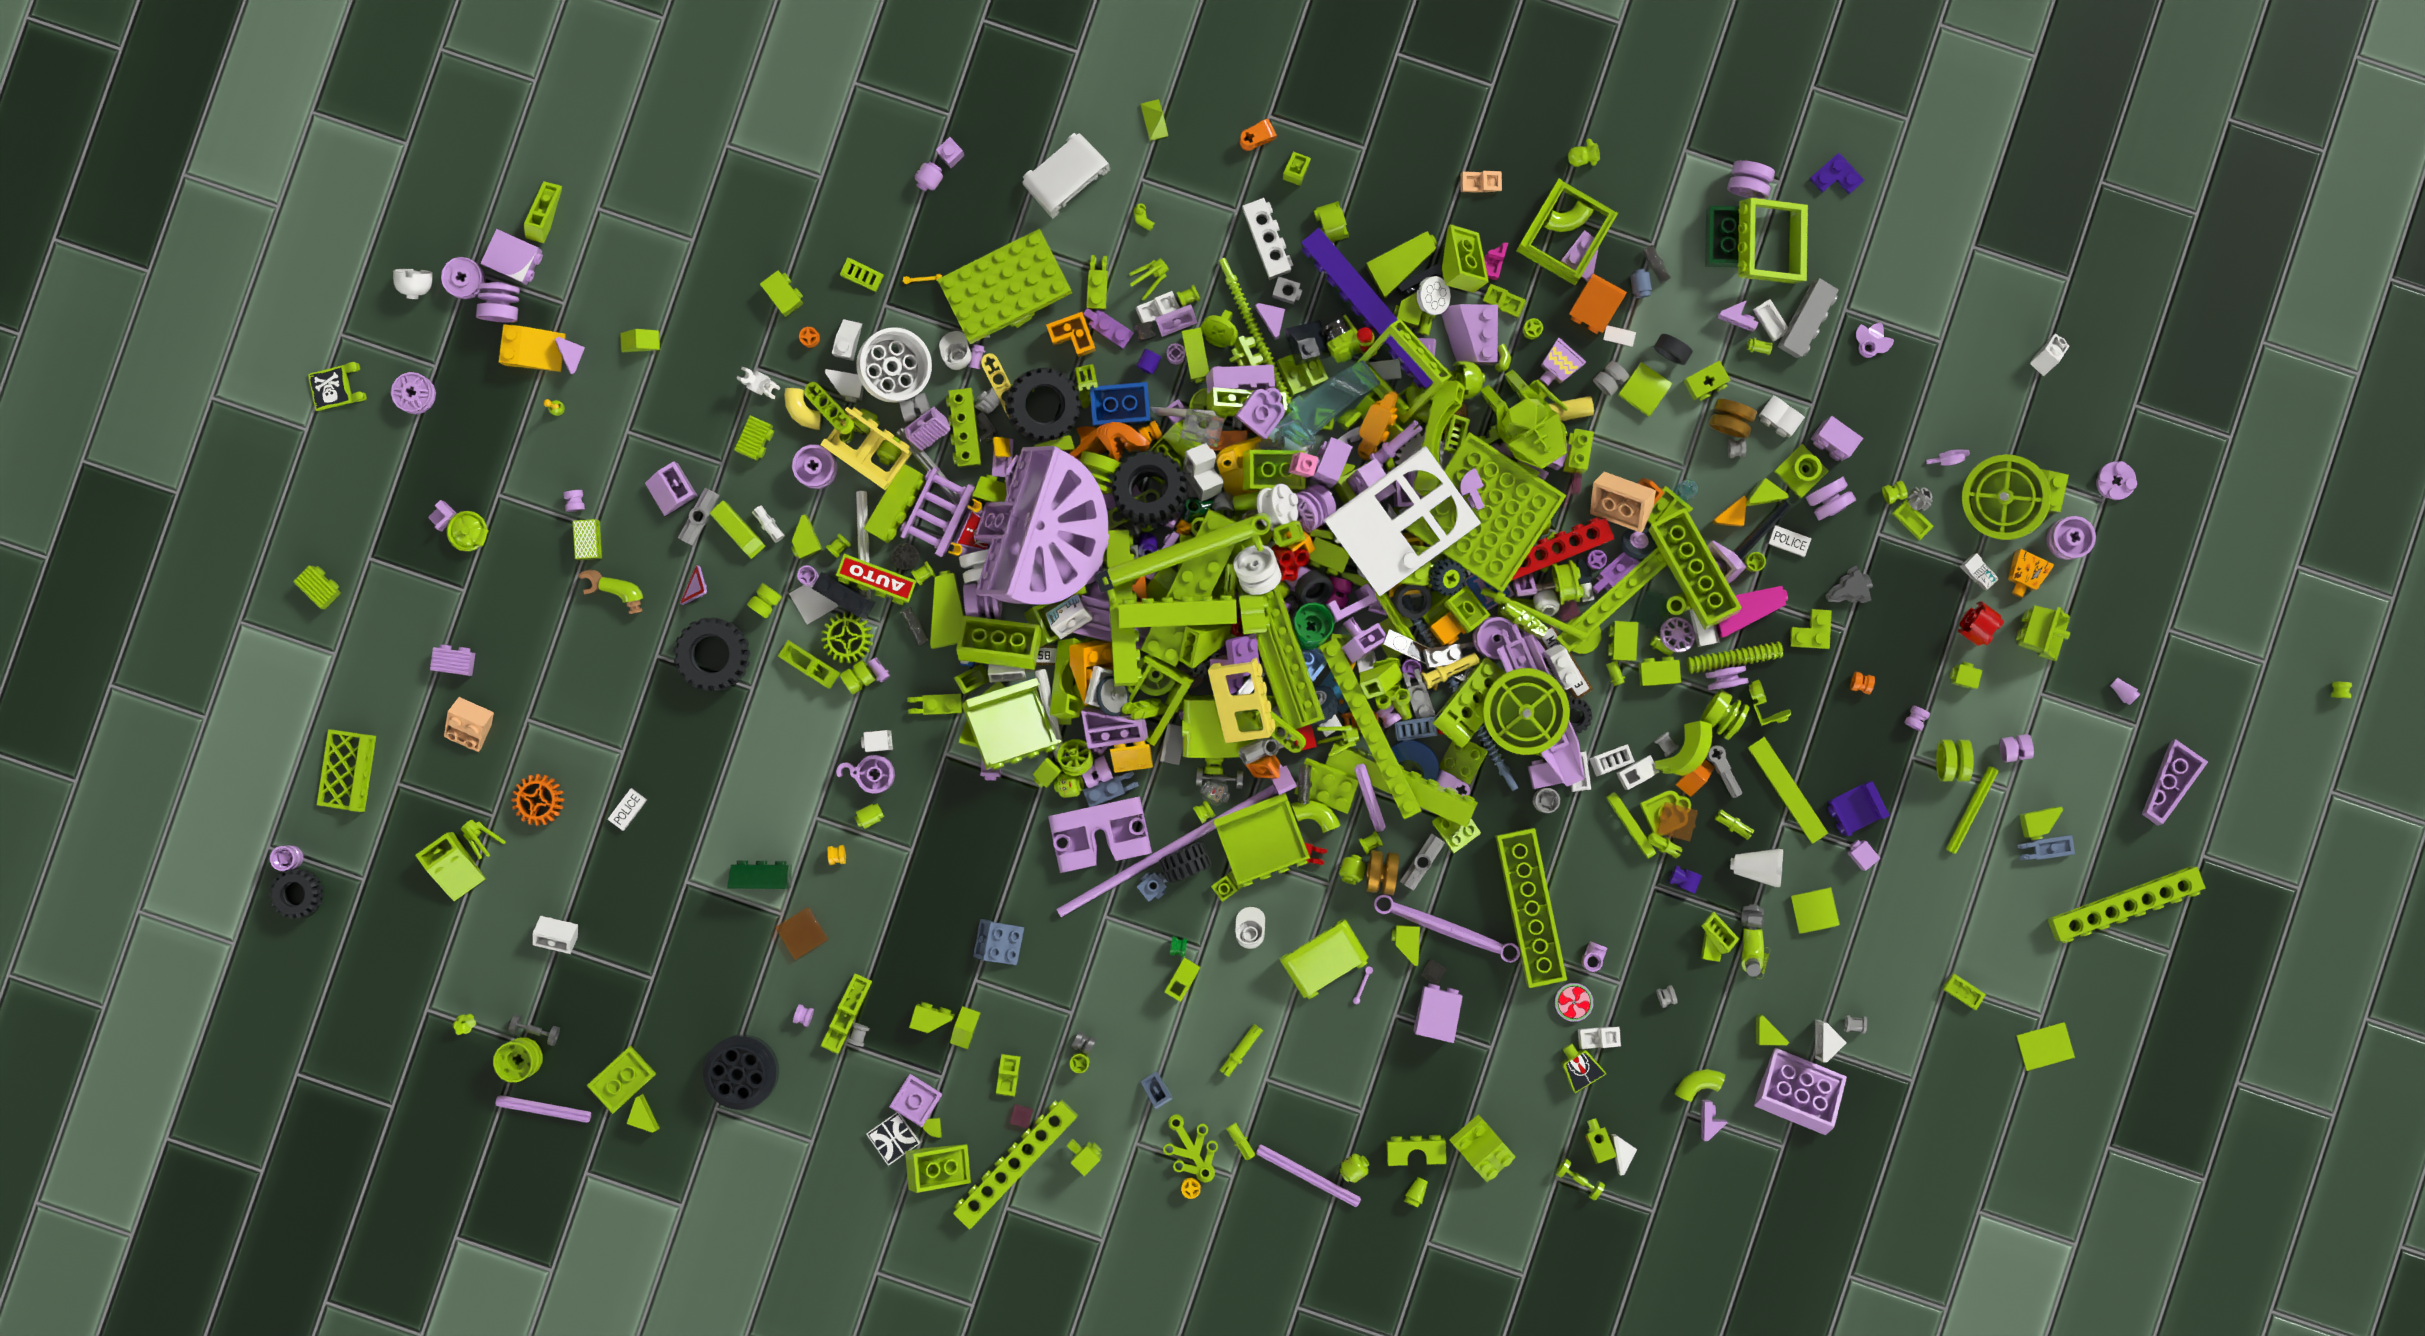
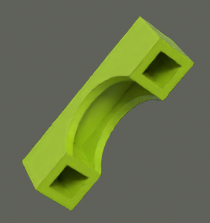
[1050,638,1084,720]

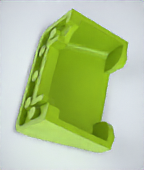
[1279,918,1369,999]

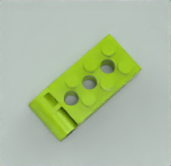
[1432,656,1505,748]

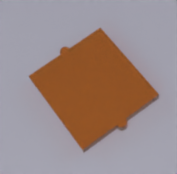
[1657,802,1698,842]

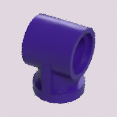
[1136,349,1162,374]
[1669,865,1702,894]

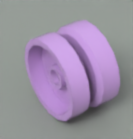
[1727,160,1775,199]
[792,445,838,489]
[1805,477,1856,521]
[2046,516,2096,560]
[1472,617,1518,659]

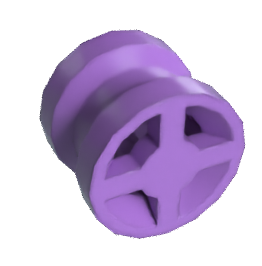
[1586,550,1607,570]

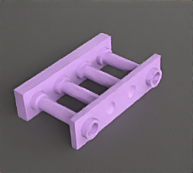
[900,467,976,557]

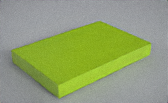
[587,1046,656,1114]

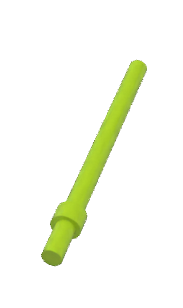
[1481,587,1590,641]

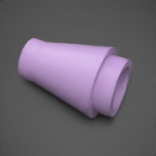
[2110,678,2140,705]

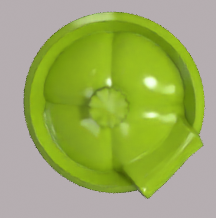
[447,511,489,551]

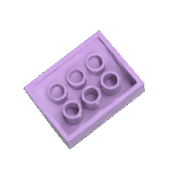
[1754,1048,1847,1135]

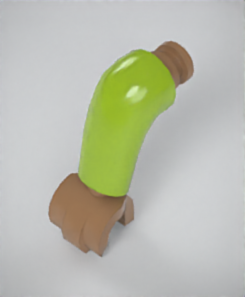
[578,570,643,614]

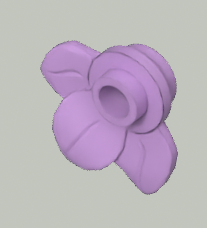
[1856,322,1894,358]

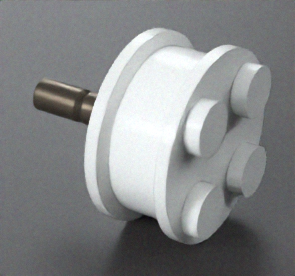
[1246,484,1298,530]

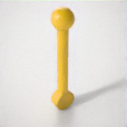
[903,274,942,285]

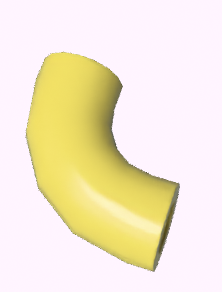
[784,388,822,430]

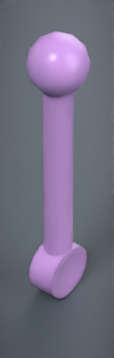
[1353,966,1373,1004]

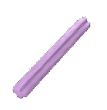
[496,1095,591,1123]

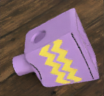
[1539,338,1586,386]

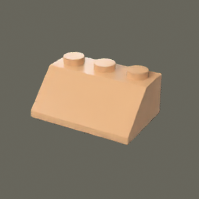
[1590,472,1656,533]

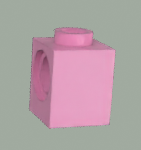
[1289,452,1318,478]

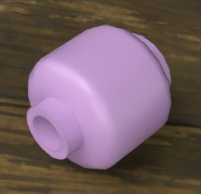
[915,162,943,191]

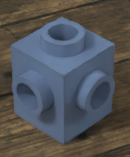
[1137,871,1167,901]

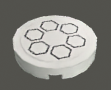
[1417,276,1451,315]

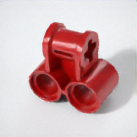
[1271,544,1310,582]

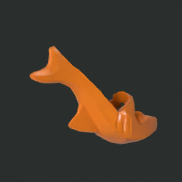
[1069,422,1150,462]

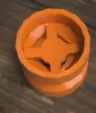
[1850,671,1875,695]

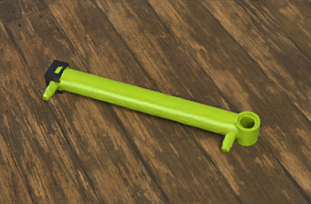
[1094,513,1272,604]

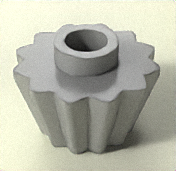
[974,388,1000,414]

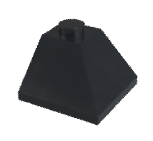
[1284,320,1331,366]

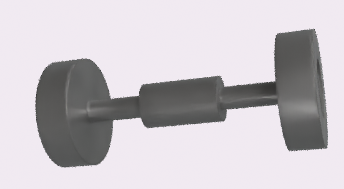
[1196,767,1243,789]
[509,1014,560,1046]

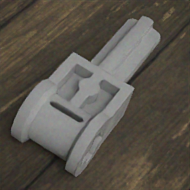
[1706,745,1742,798]

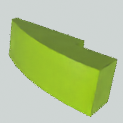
[778,640,840,689]

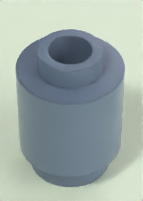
[1630,269,1652,298]

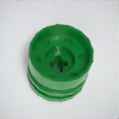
[1291,603,1334,650]

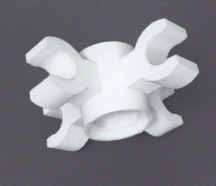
[737,367,780,399]

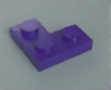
[1810,153,1865,194]

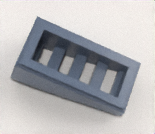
[1395,716,1438,741]

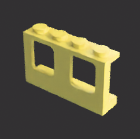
[820,407,912,491]
[1208,658,1275,743]

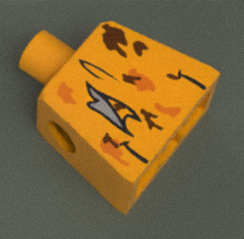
[2008,549,2054,598]

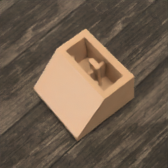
[444,697,494,752]

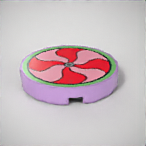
[1555,983,1593,1021]

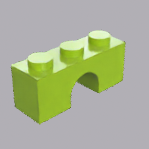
[1386,1135,1446,1166]

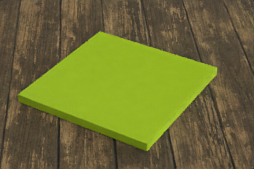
[1405,432,1566,593]

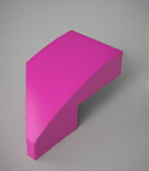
[1484,243,1508,281]

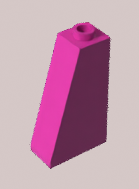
[1716,586,1788,638]

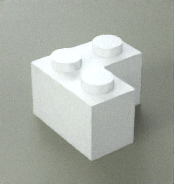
[1182,443,1223,502]

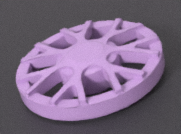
[1660,617,1695,652]

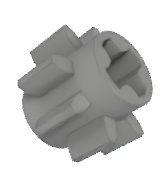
[1908,487,1933,511]

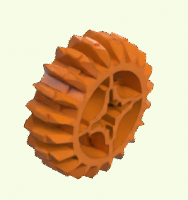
[511,774,565,826]

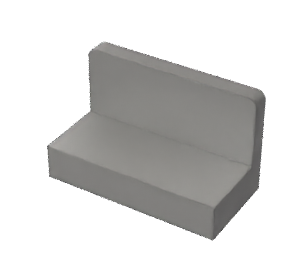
[1160,724,1183,765]

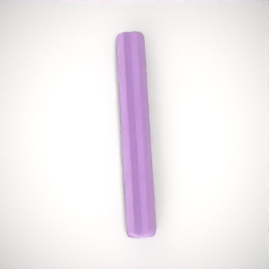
[1354,764,1386,832]

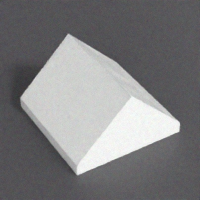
[1815,1020,1846,1062]

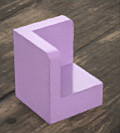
[429,500,457,531]

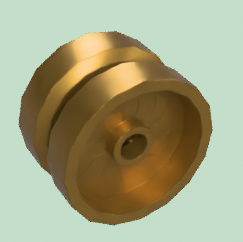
[1708,399,1757,439]
[1366,850,1399,895]

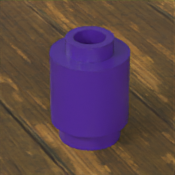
[1138,532,1157,557]

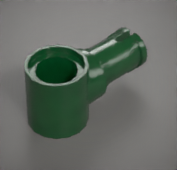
[1181,498,1214,523]

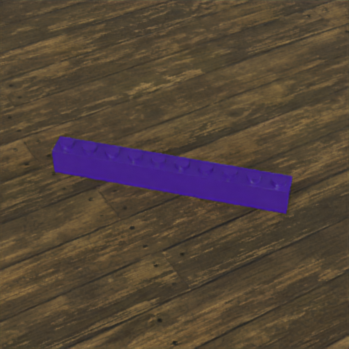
[1301,228,1442,391]

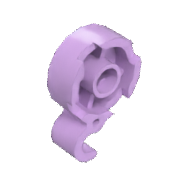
[836,755,895,794]

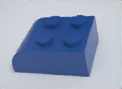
[1090,382,1151,427]

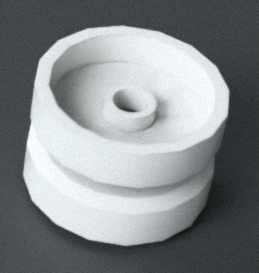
[1233,545,1282,595]
[959,549,989,584]

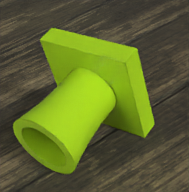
[1774,444,1829,498]

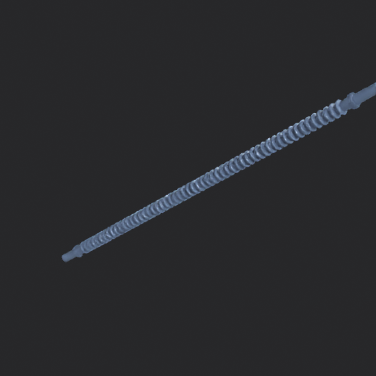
[1343,504,1518,791]

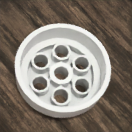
[857,328,932,403]

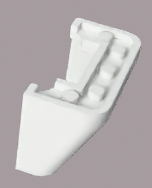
[1022,133,1110,219]

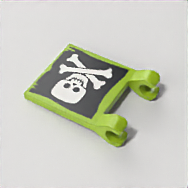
[308,362,367,411]

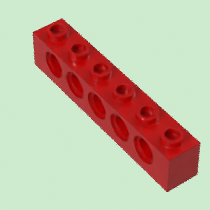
[1511,517,1615,581]

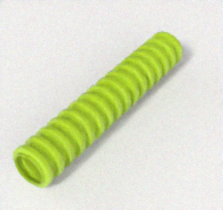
[1687,641,1783,674]

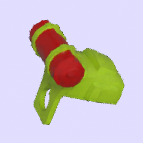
[1327,314,1378,363]

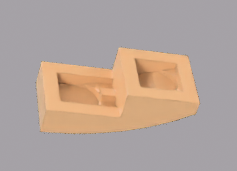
[1460,171,1502,192]

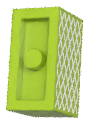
[573,519,602,560]

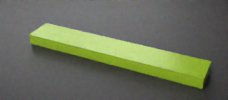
[1747,737,1828,844]

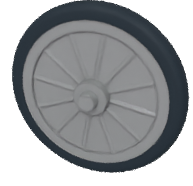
[1096,676,1129,716]

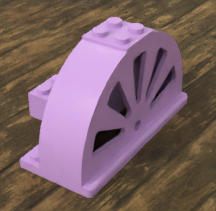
[974,446,1110,604]

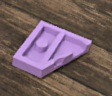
[1560,230,1599,282]

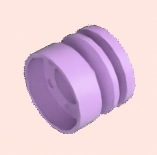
[476,282,520,323]
[1296,484,1336,533]
[963,583,1003,620]

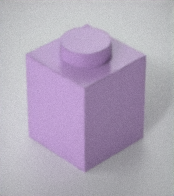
[936,137,965,168]
[1847,840,1881,871]

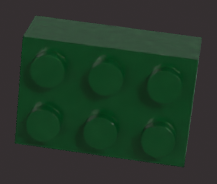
[1705,206,1739,268]

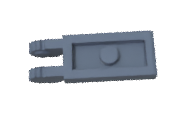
[1083,771,1139,807]
[2018,835,2075,860]

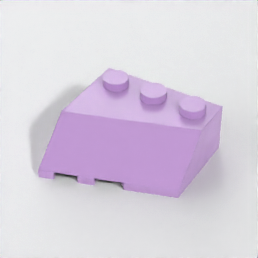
[1441,304,1498,365]

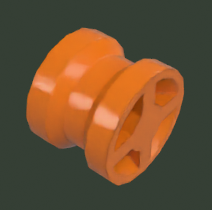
[799,327,820,348]

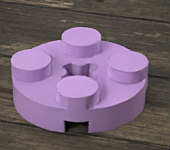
[2096,462,2137,500]

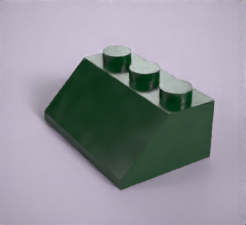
[727,860,792,889]

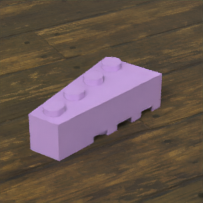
[2142,739,2208,826]

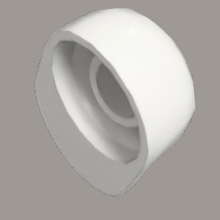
[939,331,971,370]
[1235,907,1265,949]

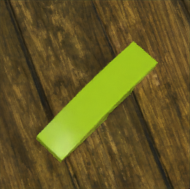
[821,974,872,1054]

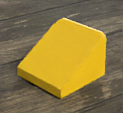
[993,437,1011,458]

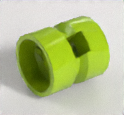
[747,583,782,619]
[839,660,876,695]

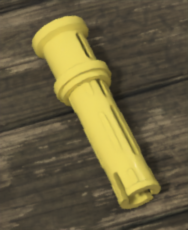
[1421,652,1480,689]

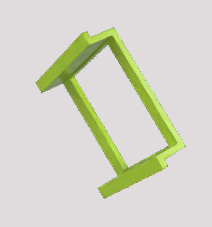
[1516,178,1618,285]

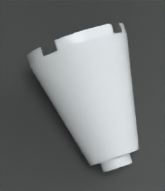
[1730,849,1783,887]

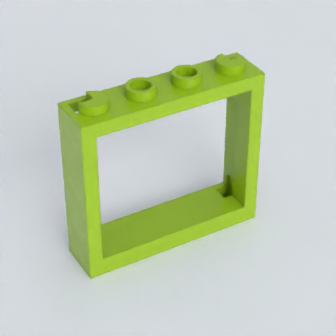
[1738,198,1808,284]
[1353,319,1452,423]

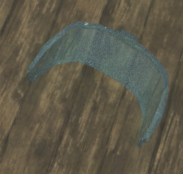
[1276,360,1380,447]

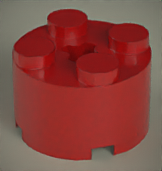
[1958,601,2004,646]

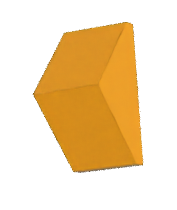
[1712,496,1747,527]

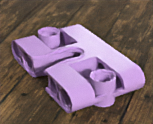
[1048,797,1152,873]

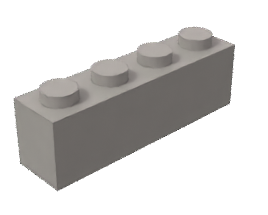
[1777,278,1839,358]

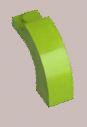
[1655,721,1712,776]

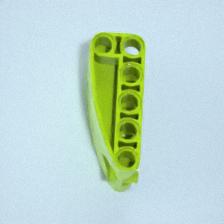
[1182,695,1278,758]

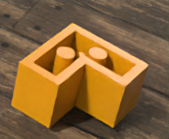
[1046,312,1096,357]
[1429,612,1466,646]

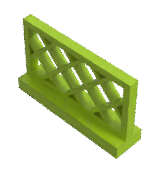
[317,729,376,812]

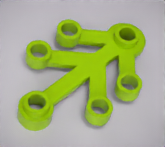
[1163,1114,1218,1182]

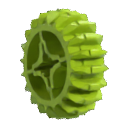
[821,612,874,664]

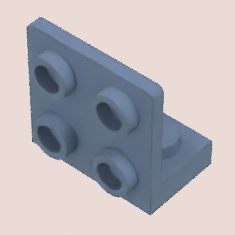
[973,919,1024,965]

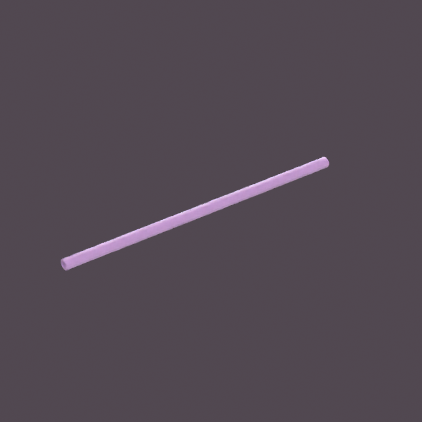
[1057,785,1278,917]

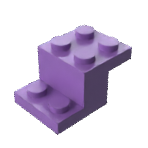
[1210,633,1260,694]

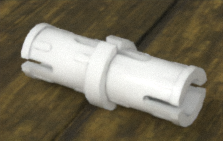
[752,505,785,543]

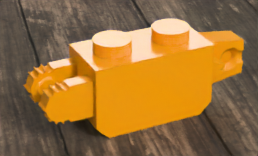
[1359,391,1399,455]

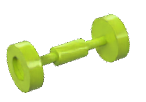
[1555,1158,1605,1201]

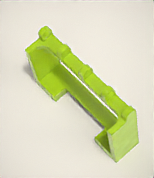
[1127,656,1194,746]

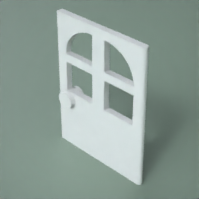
[1324,446,1481,596]

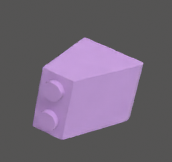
[1413,983,1463,1043]

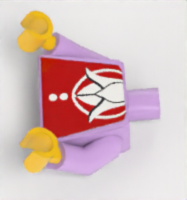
[948,498,990,556]

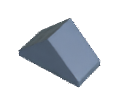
[1140,1071,1173,1109]

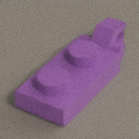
[1083,308,1134,349]
[1592,552,1640,595]

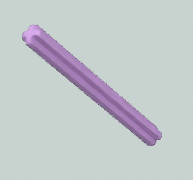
[1256,1145,1361,1207]

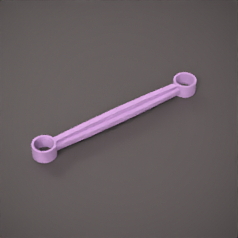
[1374,894,1520,963]

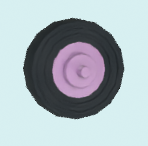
[1621,527,1655,559]

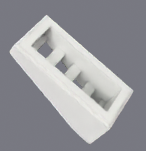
[1590,744,1635,776]

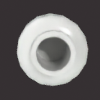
[1533,589,1560,617]

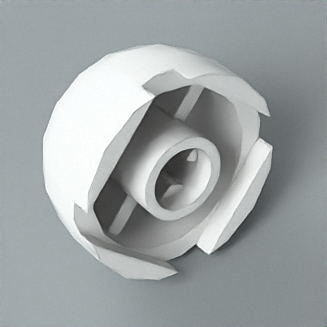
[393,269,432,299]

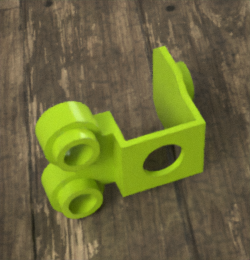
[1372,657,1411,710]
[1749,679,1791,726]

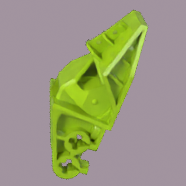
[1480,369,1567,469]

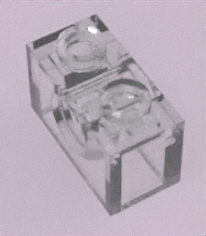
[1180,409,1224,447]

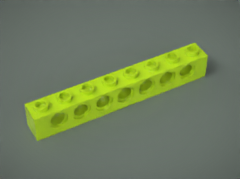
[2047,866,2206,943]
[953,1099,1078,1230]

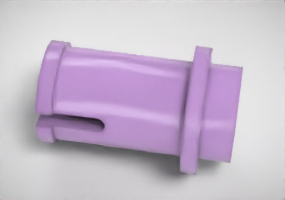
[968,344,985,369]
[867,657,890,683]

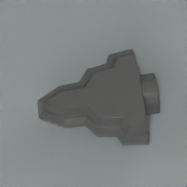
[1825,565,1873,603]

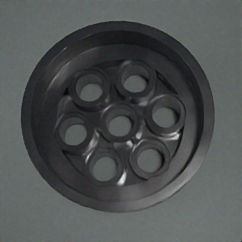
[703,1034,779,1110]

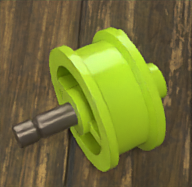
[1535,560,1583,605]

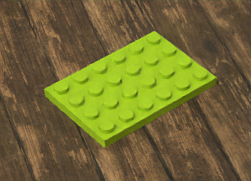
[937,228,1072,344]

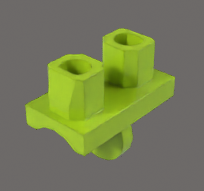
[1229,336,1264,366]

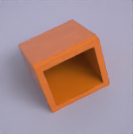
[1569,274,1627,334]

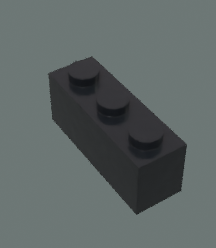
[812,572,876,619]

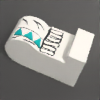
[1960,553,1998,591]

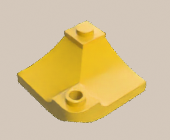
[1216,436,1273,496]

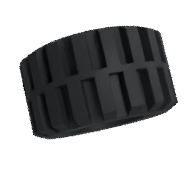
[1159,842,1212,883]
[269,869,324,918]

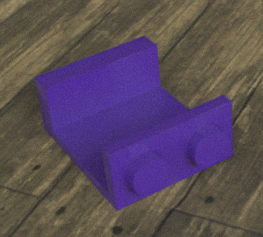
[1827,781,1890,836]

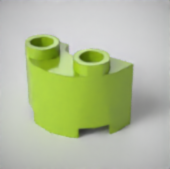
[1314,201,1349,242]

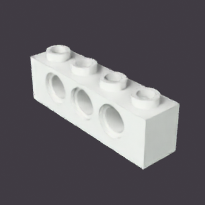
[1242,198,1293,280]

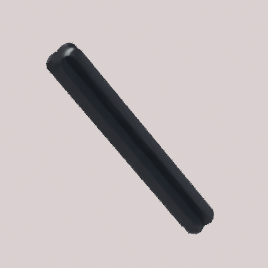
[1734,500,1790,560]

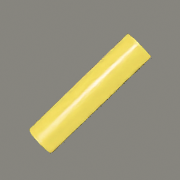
[1548,396,1594,421]

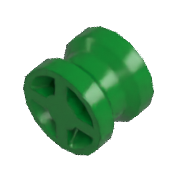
[1170,936,1188,958]

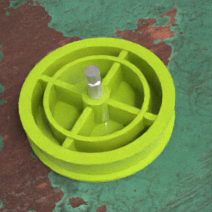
[1962,454,2051,540]
[1483,668,1570,755]

